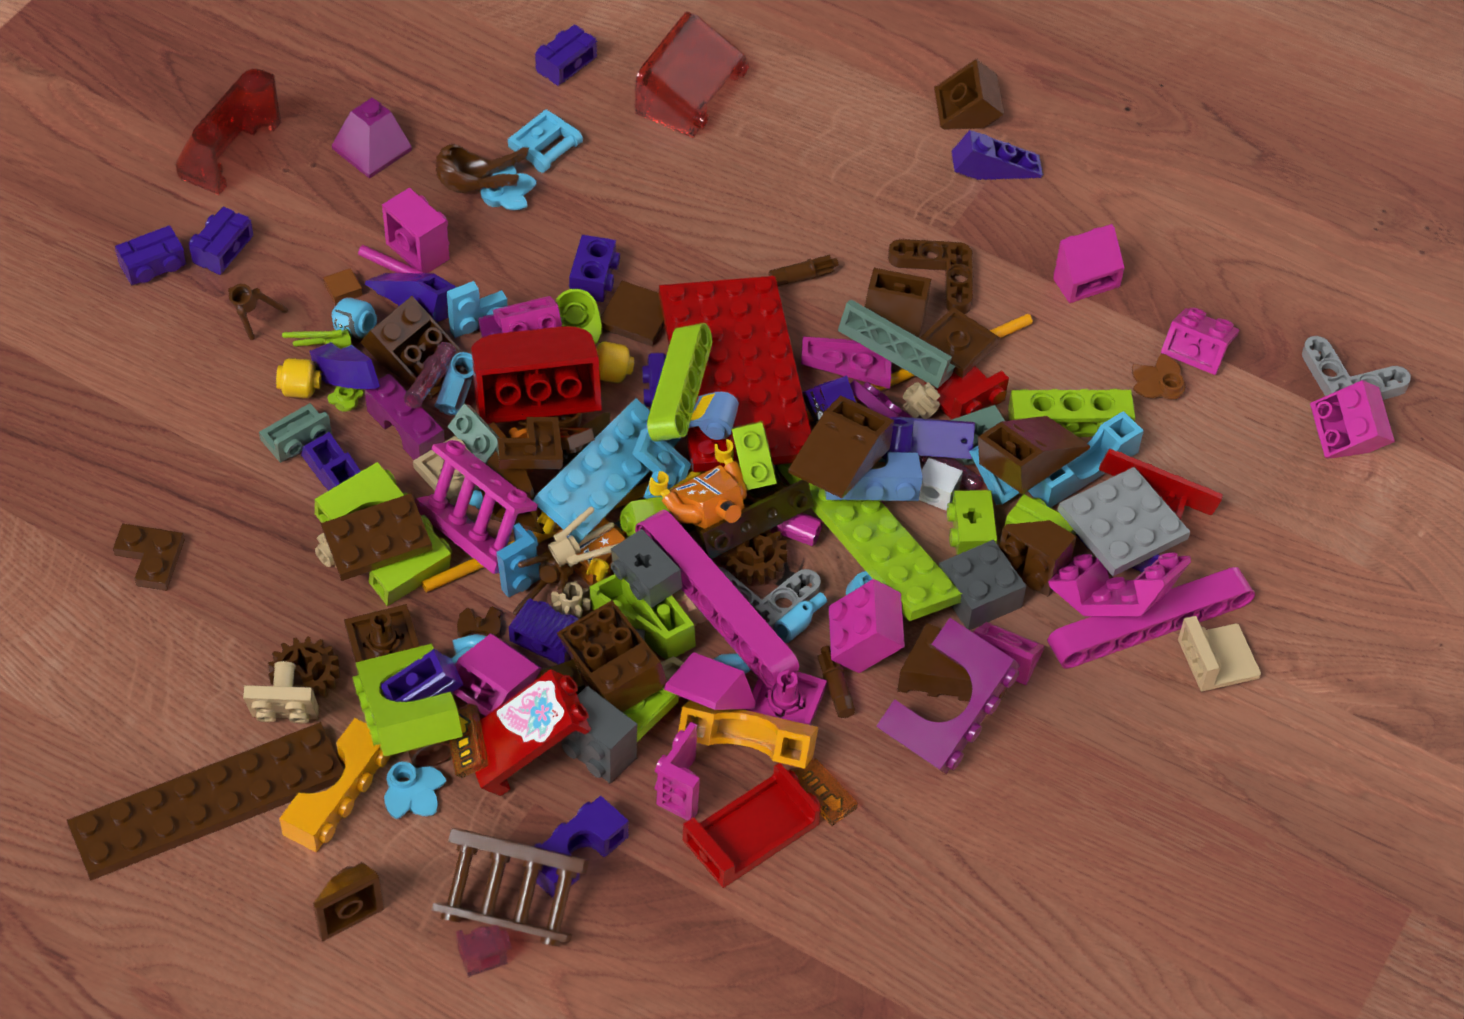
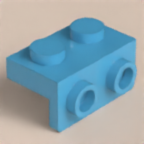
[496,523,541,598]

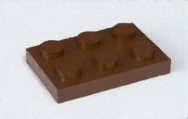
[321,493,433,581]

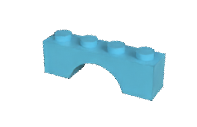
[1028,411,1144,508]

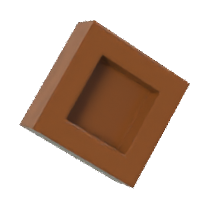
[323,268,363,305]

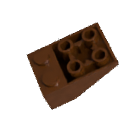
[361,296,466,399]
[788,395,894,498]
[978,416,1090,494]
[557,600,667,713]

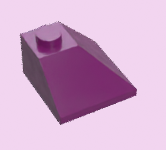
[332,97,412,179]

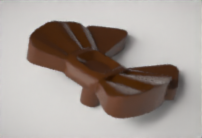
[457,607,501,638]

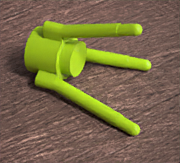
[282,329,352,349]

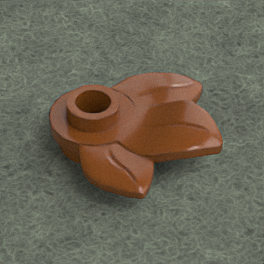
[1132,353,1186,399]

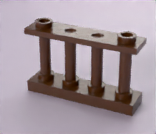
[432,828,590,947]

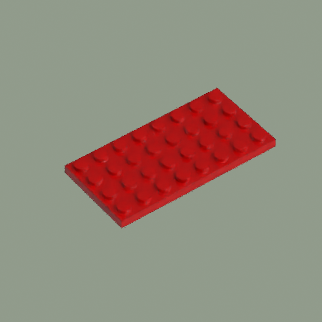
[659,276,811,472]

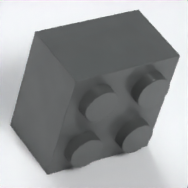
[939,540,1026,630]
[561,686,637,784]

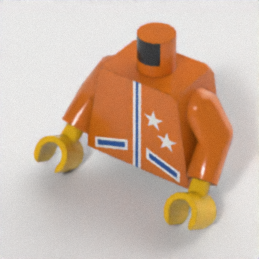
[649,439,747,529]
[537,511,627,586]

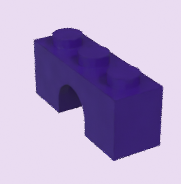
[534,795,629,898]

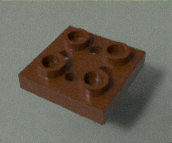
[344,604,420,663]

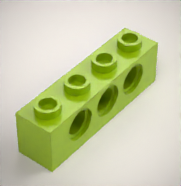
[1008,389,1135,437]

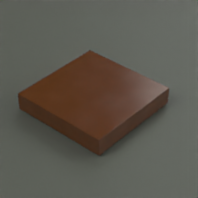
[600,281,665,346]
[920,307,1000,378]

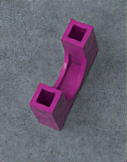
[876,618,1020,774]

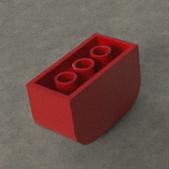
[471,326,602,424]

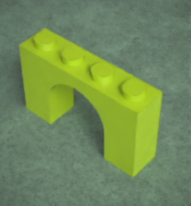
[315,462,452,607]
[352,644,463,757]

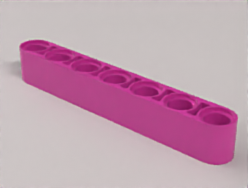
[635,509,799,687]
[1047,567,1255,669]

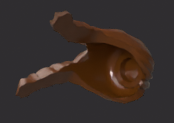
[435,144,529,193]

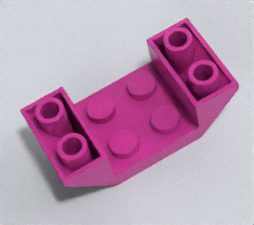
[1048,552,1191,616]

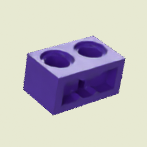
[569,235,620,302]

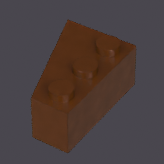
[897,623,1008,702]

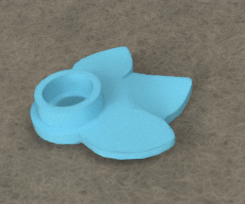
[481,166,537,210]
[384,762,446,819]

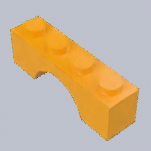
[678,700,819,768]
[279,718,391,853]

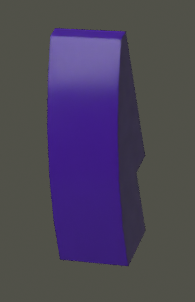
[309,342,380,389]
[301,432,361,491]

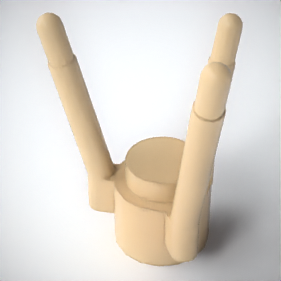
[548,507,617,567]

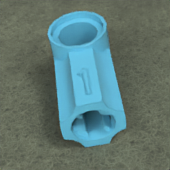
[434,352,474,415]

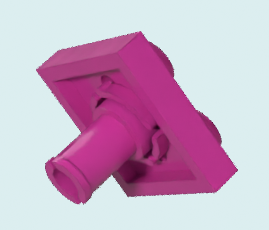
[745,670,827,725]

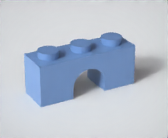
[825,452,923,501]

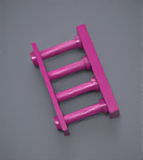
[415,440,538,574]

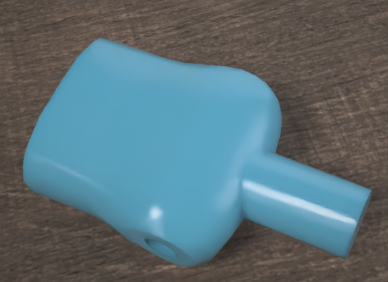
[774,592,827,643]

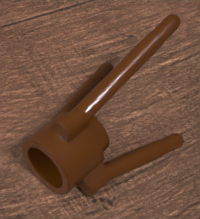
[228,284,288,340]
[513,550,574,615]

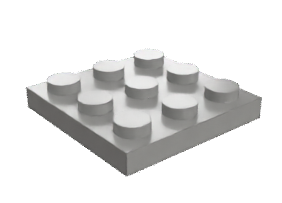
[1058,467,1190,576]

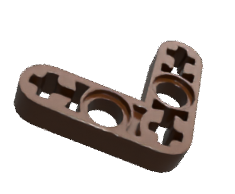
[888,239,973,314]

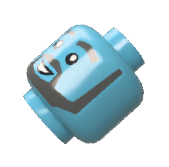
[332,297,377,339]

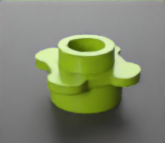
[327,386,364,412]

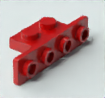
[1099,449,1223,520]

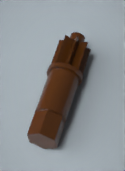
[769,255,839,286]
[817,646,855,718]

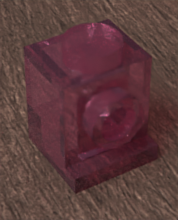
[455,924,511,977]

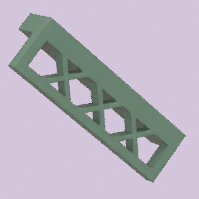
[838,300,955,388]

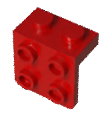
[924,366,1009,420]

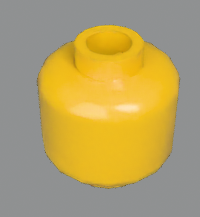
[596,342,634,383]
[276,358,322,398]

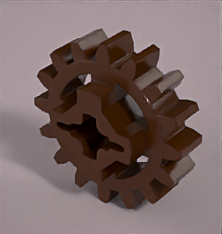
[720,529,788,585]
[268,636,340,698]

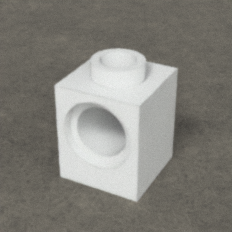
[919,458,963,511]

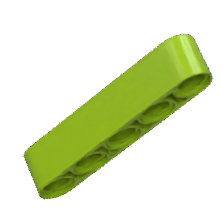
[647,323,712,442]

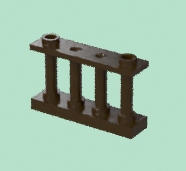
[669,465,814,559]

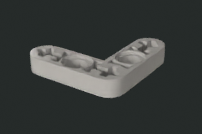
[1302,336,1411,400]
[717,566,821,630]

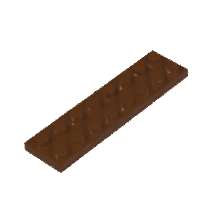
[66,722,344,881]

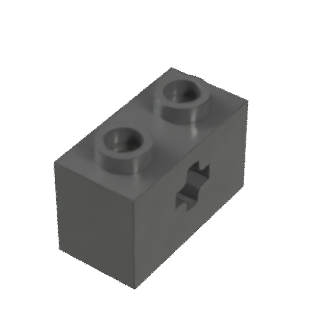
[611,529,682,608]

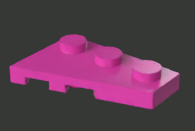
[801,337,891,389]

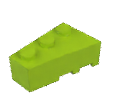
[589,574,696,660]

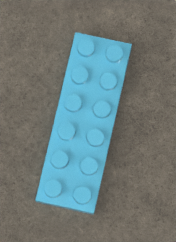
[532,398,681,543]

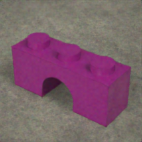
[364,374,445,460]

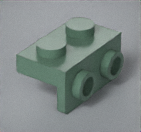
[259,403,332,463]
[448,404,500,464]

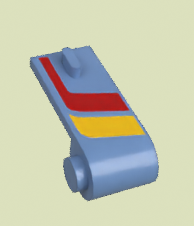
[645,391,739,440]

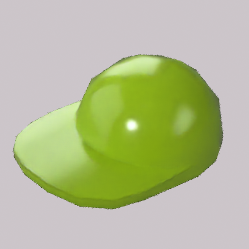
[555,289,602,345]

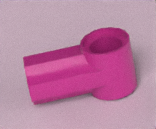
[771,513,823,546]

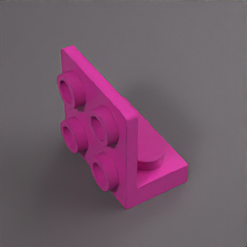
[493,296,562,333]
[1160,307,1239,375]
[654,722,700,821]

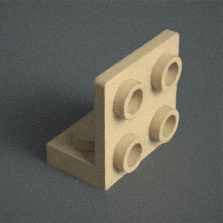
[1178,616,1261,692]

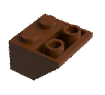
[865,268,931,338]
[999,520,1077,597]

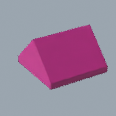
[973,622,1045,685]
[664,652,755,710]

